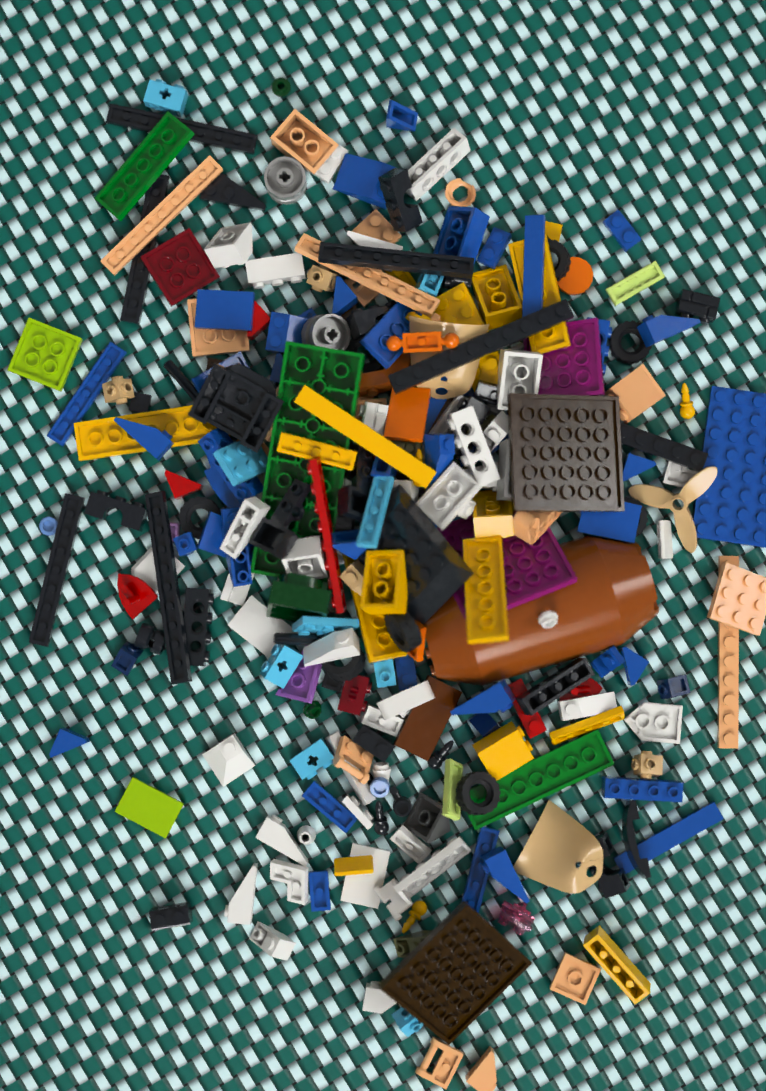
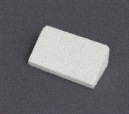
[656,520,673,559]

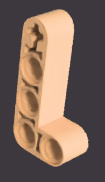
[512,511,562,545]

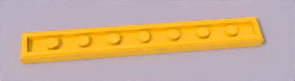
[294,385,437,488]

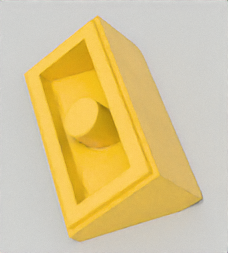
[334,855,374,876]

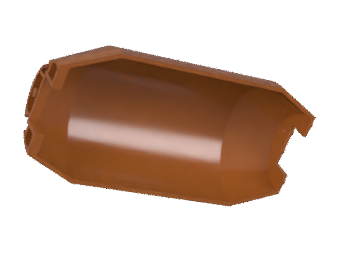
[420,535,659,686]

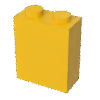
[472,721,534,780]

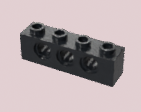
[184,588,214,666]
[515,658,595,716]

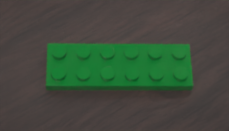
[94,111,195,221]

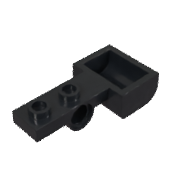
[337,444,373,522]
[249,478,311,559]

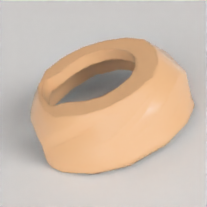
[445,178,476,207]

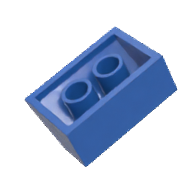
[433,206,490,264]

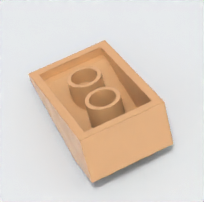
[270,109,339,174]
[605,364,666,424]

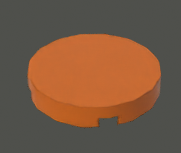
[557,257,593,295]

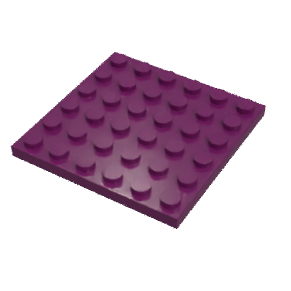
[437,511,577,624]

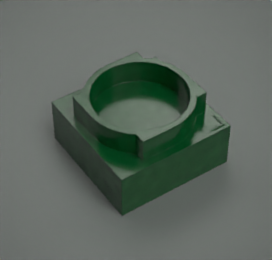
[266,572,331,622]

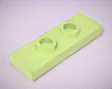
[606,261,665,306]
[442,758,463,821]

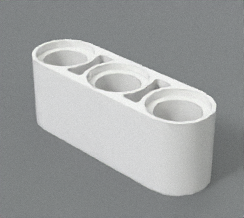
[377,680,436,721]

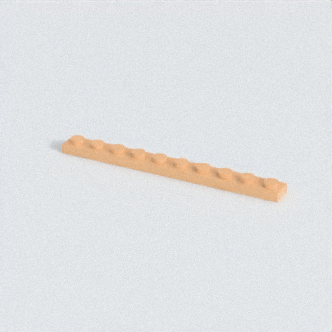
[717,556,739,749]

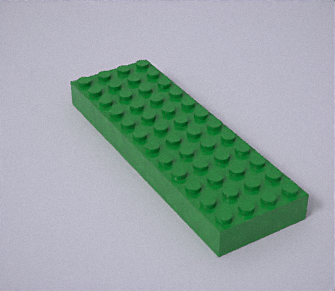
[251,341,366,582]

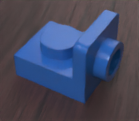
[173,532,197,556]
[590,646,625,678]

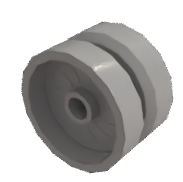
[264,156,307,205]
[301,314,351,351]

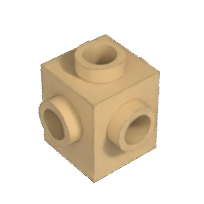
[306,264,339,292]
[102,376,135,405]
[631,751,663,780]

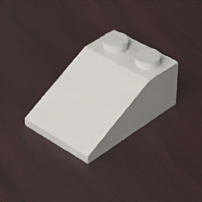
[497,349,543,410]

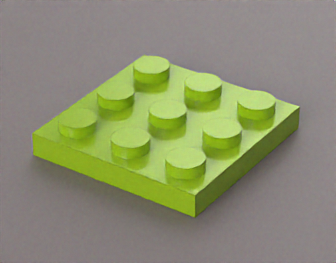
[7,318,83,392]

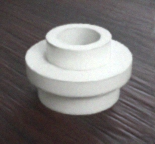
[538,610,558,628]

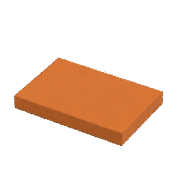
[384,387,431,443]

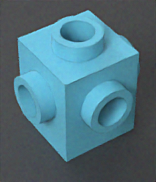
[392,1007,424,1037]

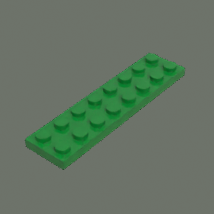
[467,729,614,830]

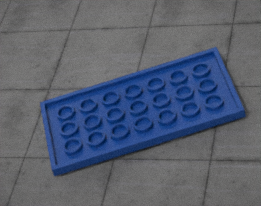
[692,386,766,548]

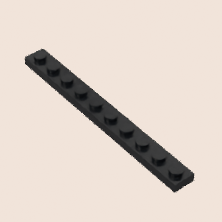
[388,299,574,394]
[145,491,192,685]

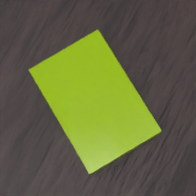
[115,777,184,838]

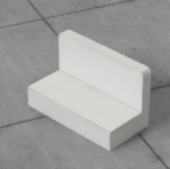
[220,573,255,606]

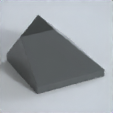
[403,792,451,843]

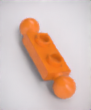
[386,331,459,353]

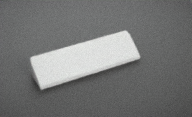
[325,731,376,806]

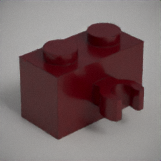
[337,674,372,716]

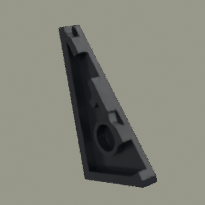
[200,173,266,211]

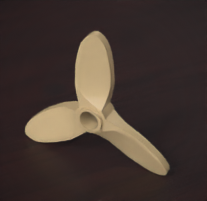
[628,466,718,553]

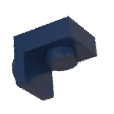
[111,641,143,676]
[657,674,691,699]

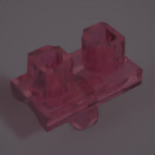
[498,900,535,935]

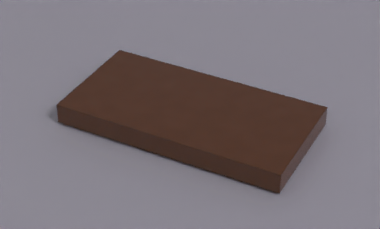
[393,675,462,761]

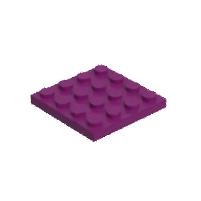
[523,318,605,396]

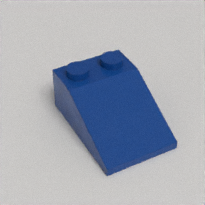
[333,153,396,210]
[265,312,308,355]
[450,679,516,715]

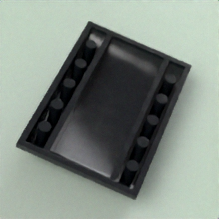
[358,485,474,624]

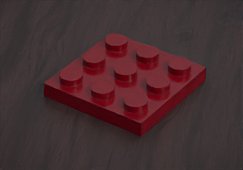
[140,228,220,307]

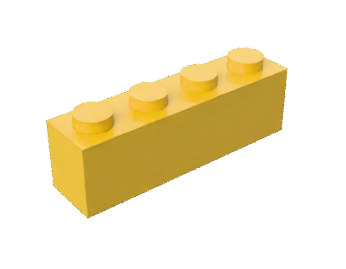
[583,925,651,1004]

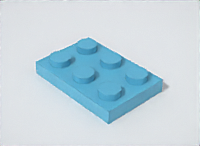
[213,440,268,487]
[292,616,359,637]

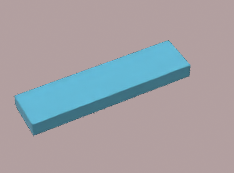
[356,476,394,549]

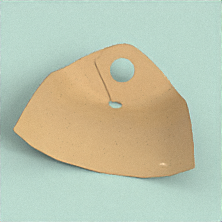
[409,315,490,400]
[513,800,603,894]

